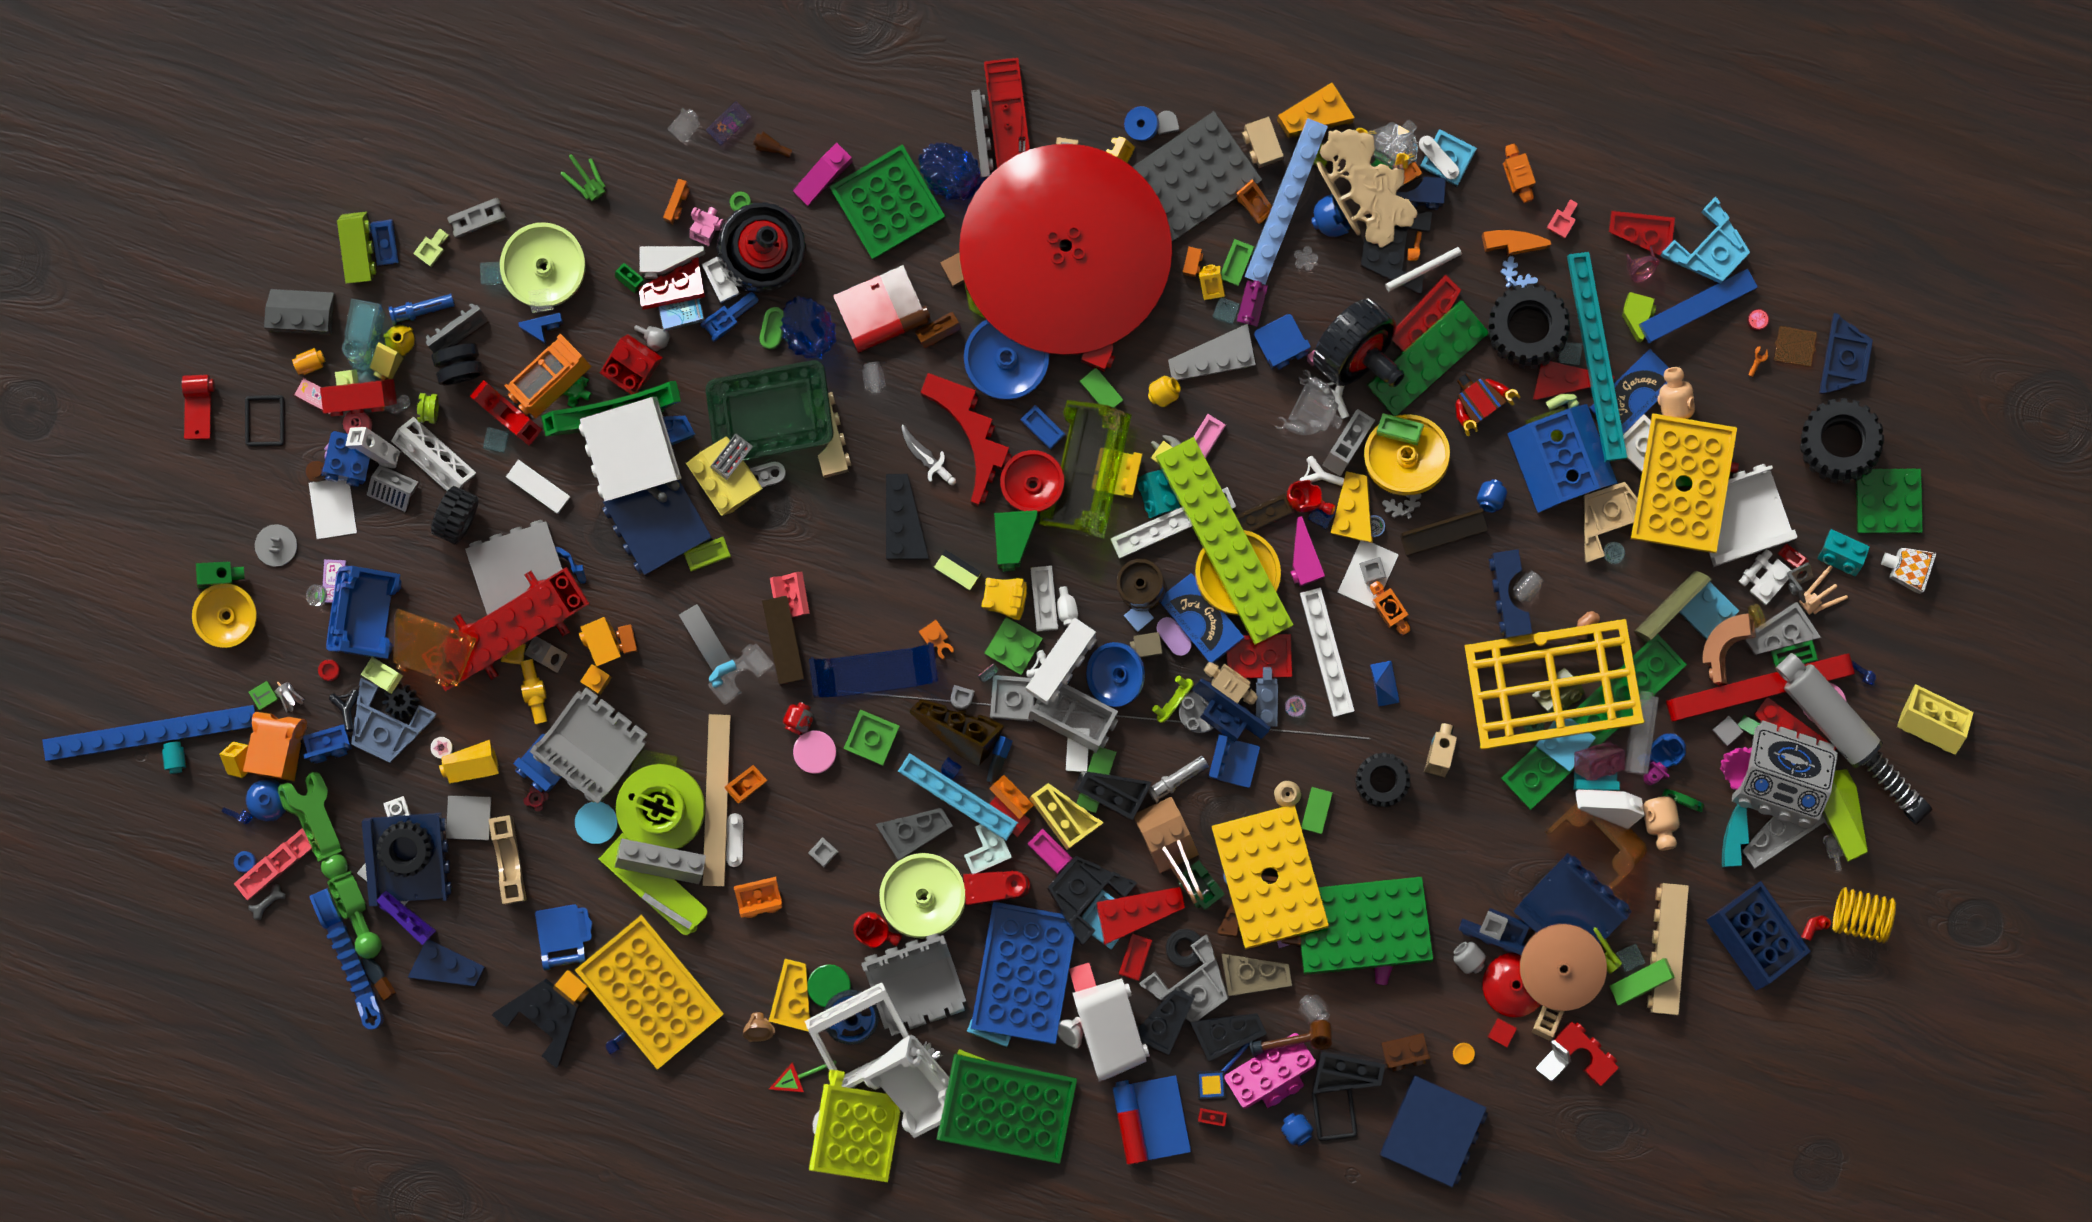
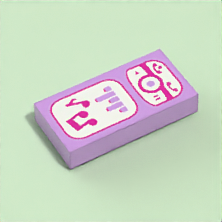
[322,559,346,603]

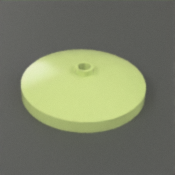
[500,223,586,308]
[880,853,966,939]

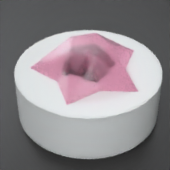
[431,737,453,759]

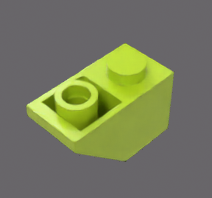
[1622,292,1656,342]

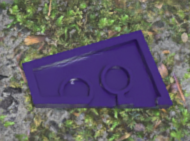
[377,891,436,945]

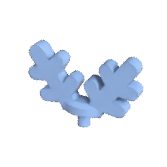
[1501,256,1538,289]

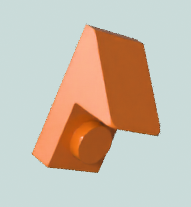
[1236,180,1272,224]
[724,765,767,804]

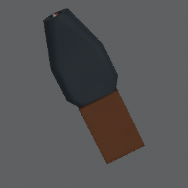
[362,958,396,1001]

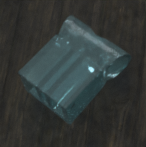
[342,298,386,371]

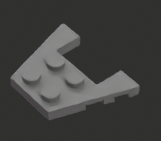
[1139,934,1229,1021]

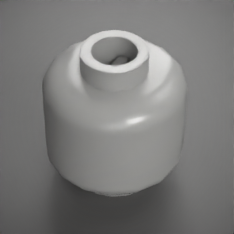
[1453,942,1485,974]

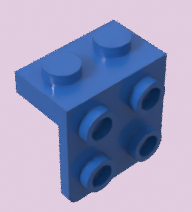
[1254,314,1311,370]
[321,431,370,486]
[303,724,352,764]
[513,734,562,792]

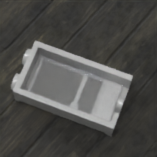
[1028,684,1118,753]

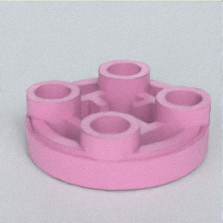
[793,731,836,774]

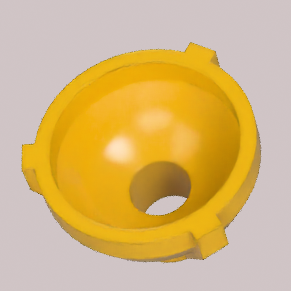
[383,325,415,356]

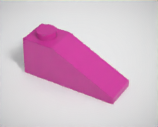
[793,143,853,206]
[1290,516,1325,587]

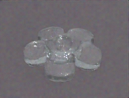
[1294,246,1318,271]

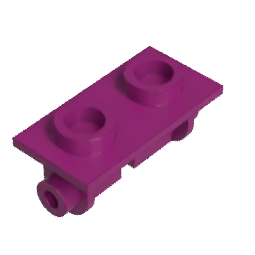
[1237,280,1268,327]
[1643,762,1669,785]

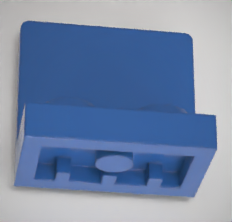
[1208,735,1260,788]

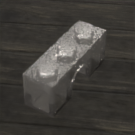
[707,643,774,706]

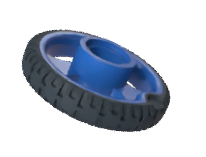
[824,990,879,1045]

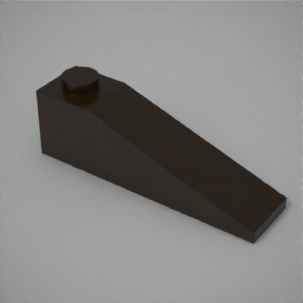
[909,699,1004,766]

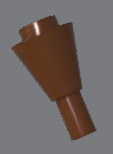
[753,131,792,157]

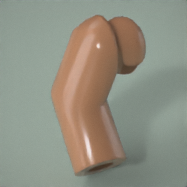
[1576,611,1600,640]

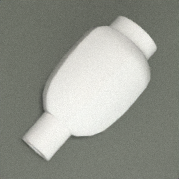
[1057,586,1078,626]

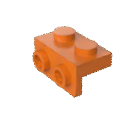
[734,877,782,918]

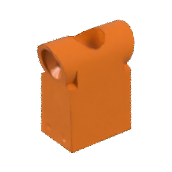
[243,712,307,781]

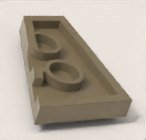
[1221,953,1292,996]

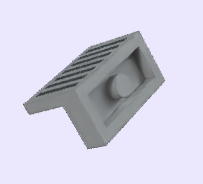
[367,465,418,512]

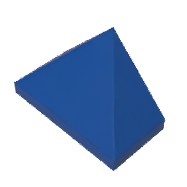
[1370,661,1400,707]

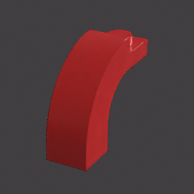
[470,380,543,445]

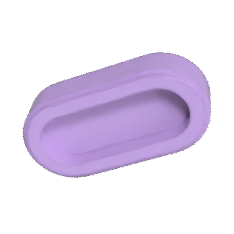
[1157,617,1191,656]

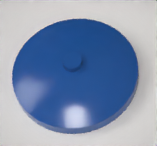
[964,320,1049,400]

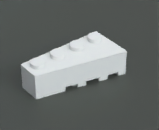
[1026,618,1097,705]

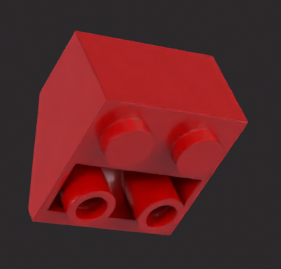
[600,334,663,395]

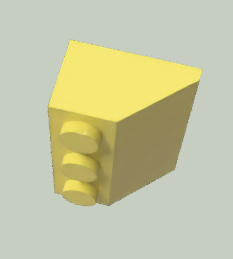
[686,437,763,516]
[1897,684,1974,755]

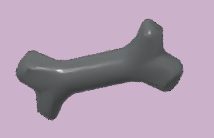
[248,884,286,920]

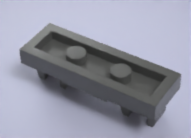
[426,303,489,353]

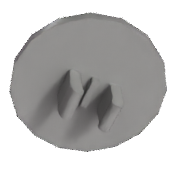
[255,524,297,567]

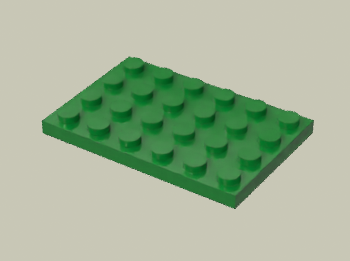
[1300,877,1433,975]
[937,1054,1077,1164]

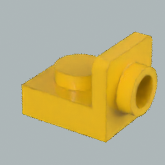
[1199,265,1225,300]

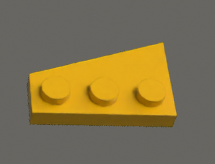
[1331,471,1373,543]

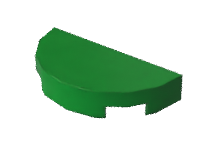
[1662,789,1704,812]

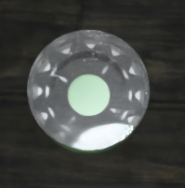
[306,584,327,606]

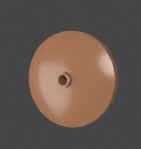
[1520,924,1607,1011]

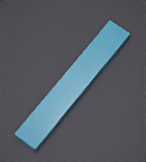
[898,753,1018,841]

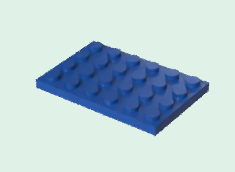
[971,902,1075,1044]

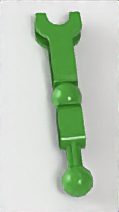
[278,772,382,959]

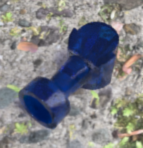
[935,757,962,798]

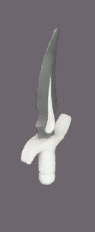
[901,425,956,485]

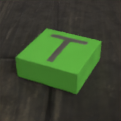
[249,681,279,711]

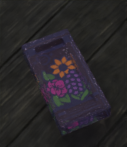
[706,101,751,146]

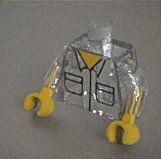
[1356,120,1418,170]

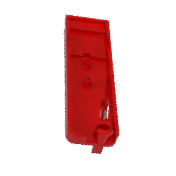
[984,58,1030,168]

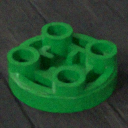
[807,965,851,1007]

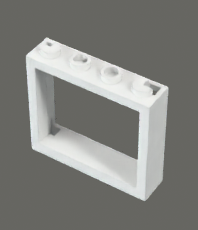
[805,982,910,1088]

